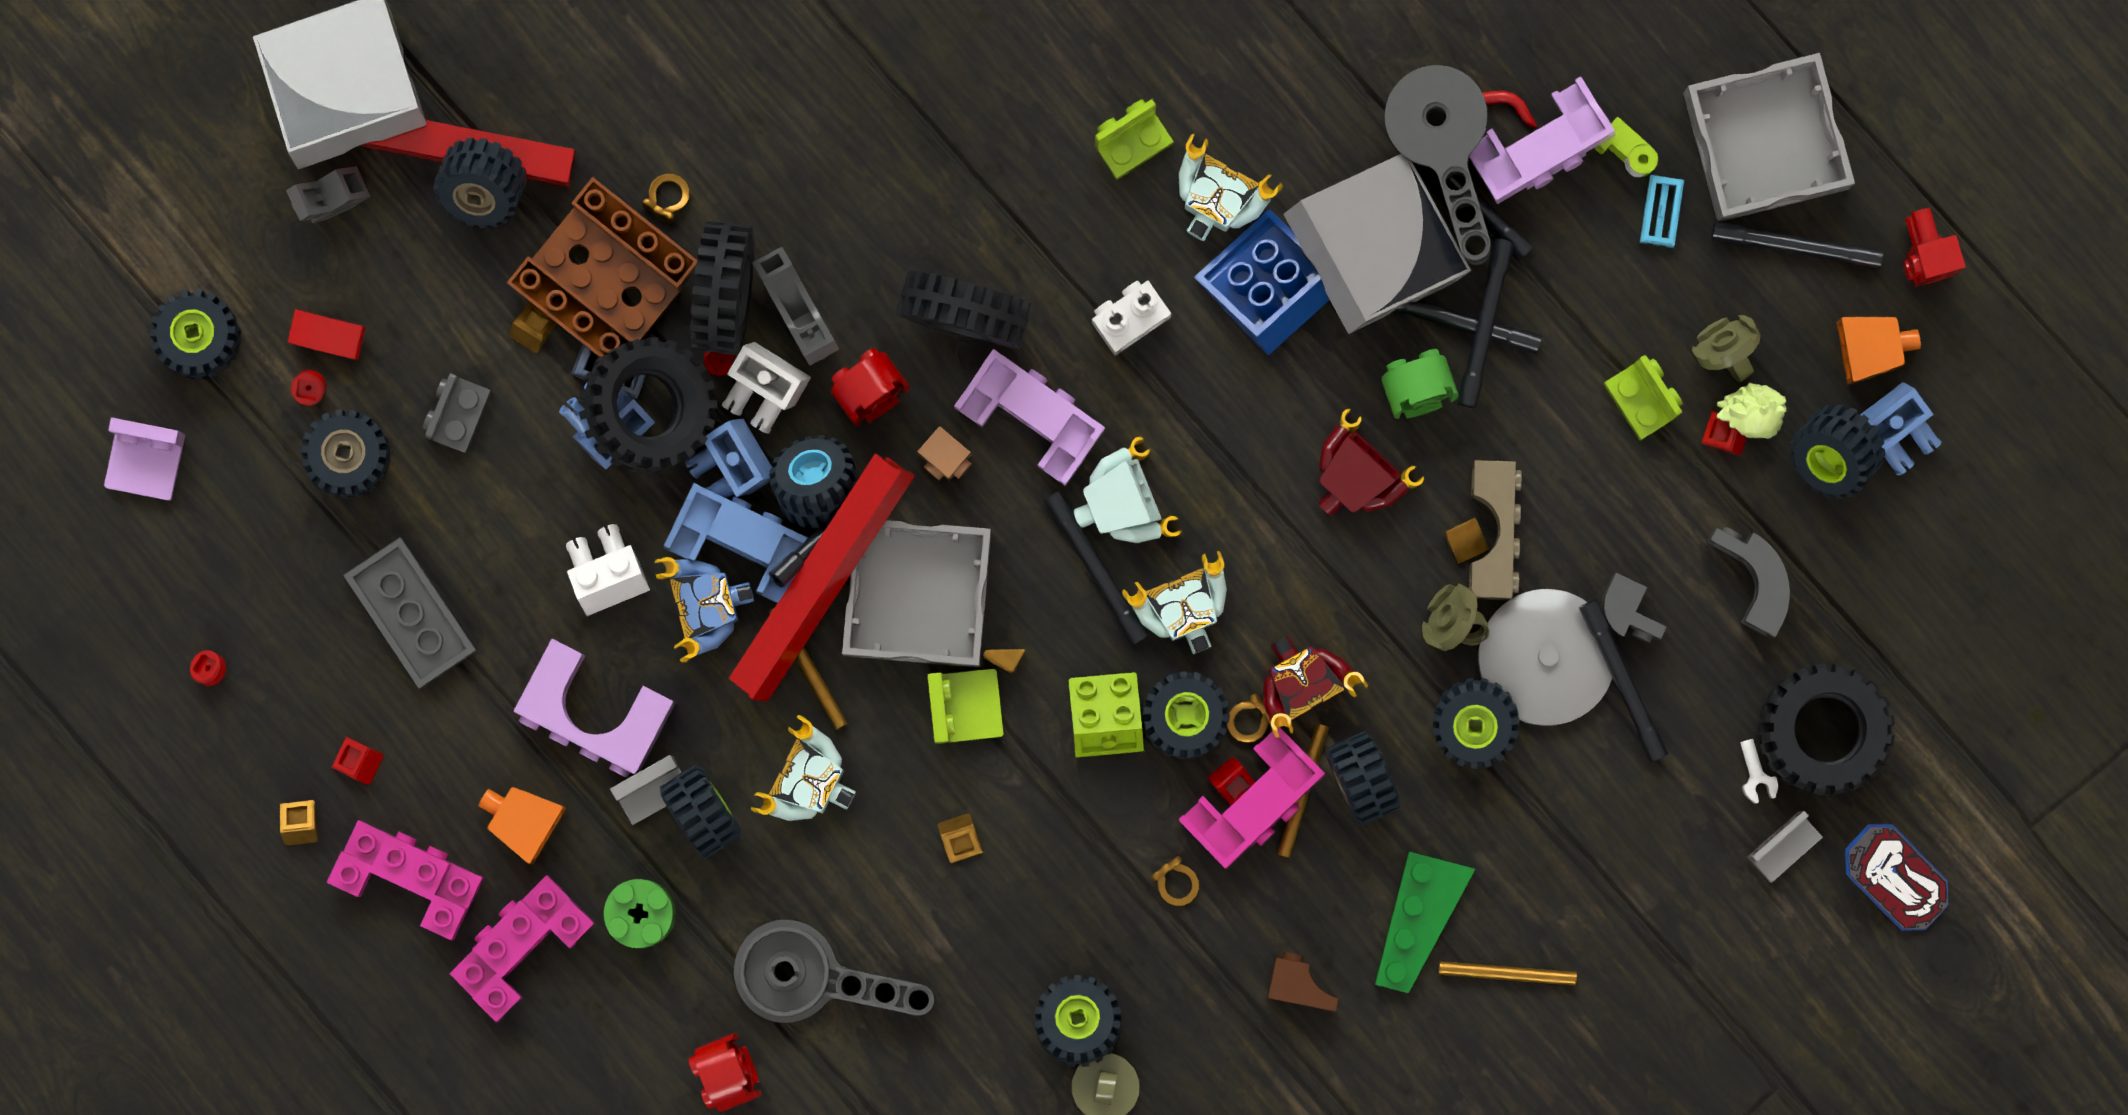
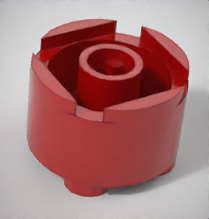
[831,348,910,427]
[688,1033,761,1112]

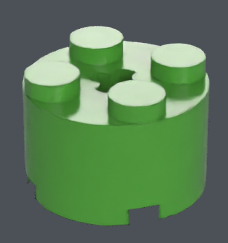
[1381,349,1459,419]
[604,879,676,948]

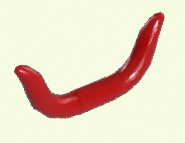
[1482,90,1537,128]

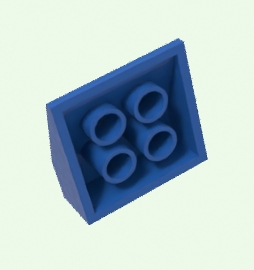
[1195,209,1330,355]

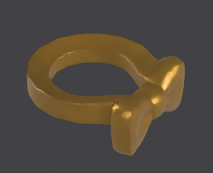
[642,174,689,224]
[1227,693,1271,743]
[1151,856,1199,906]

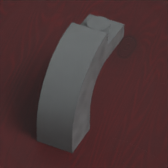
[752,247,839,366]
[1706,527,1790,639]

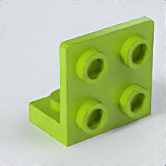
[1095,99,1174,180]
[1603,355,1683,441]
[928,669,1003,744]
[1069,672,1144,757]

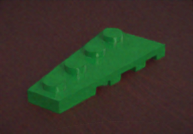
[1374,852,1475,993]

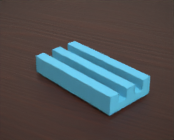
[1639,175,1684,248]

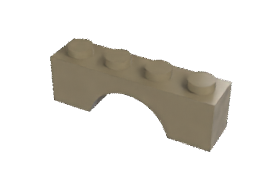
[1469,460,1522,600]

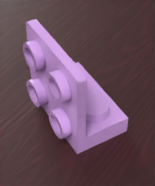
[104,417,185,501]

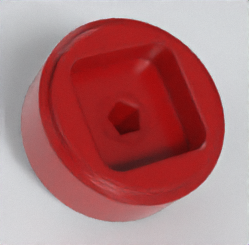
[704,351,738,376]
[291,370,327,406]
[190,650,226,686]

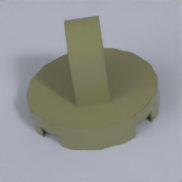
[1692,315,1760,383]
[1422,584,1490,651]
[1072,1053,1139,1115]

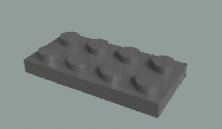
[343,537,477,689]

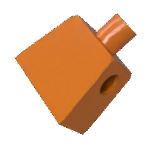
[1836,317,1921,385]
[478,787,567,864]

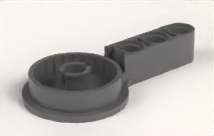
[1385,65,1492,265]
[734,920,935,1023]

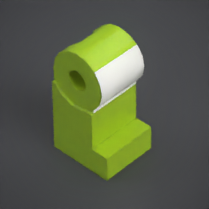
[1594,117,1658,178]

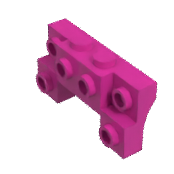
[1178,727,1325,869]
[327,820,484,940]
[450,875,596,1022]

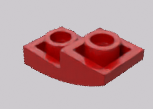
[288,309,366,360]

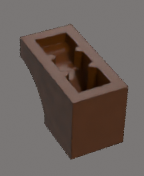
[1267,952,1339,1012]

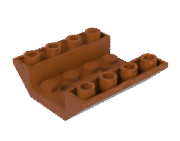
[507,177,697,357]

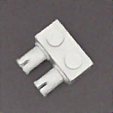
[1092,281,1171,356]
[722,342,811,433]
[566,524,650,616]

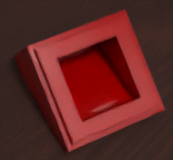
[1702,411,1747,456]
[331,737,384,785]
[1208,757,1256,806]

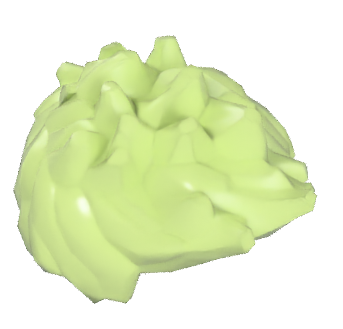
[1717,383,1787,439]

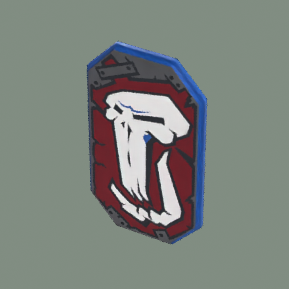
[1845,824,1949,931]

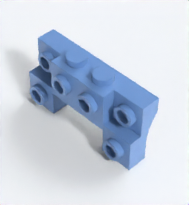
[663,483,808,603]

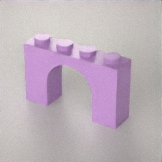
[514,639,676,778]

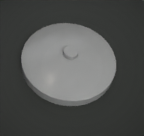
[1478,589,1613,726]

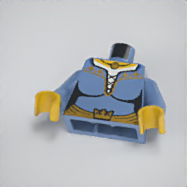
[655,557,754,662]

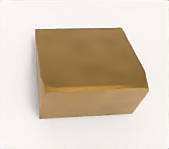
[509,302,557,353]
[1443,518,1489,564]
[983,649,1026,673]
[280,800,318,845]
[938,814,983,863]

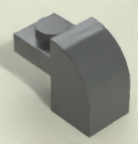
[286,166,371,223]
[1601,573,1666,643]

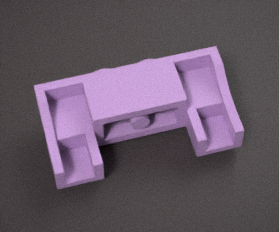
[1469,77,1615,204]
[954,349,1105,486]

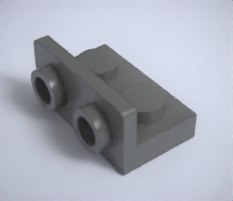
[423,373,492,454]

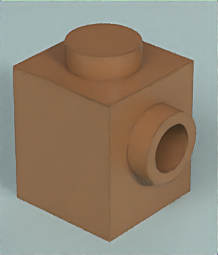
[917,426,972,481]

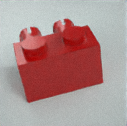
[1903,208,1966,287]

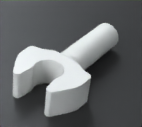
[1740,739,1778,804]

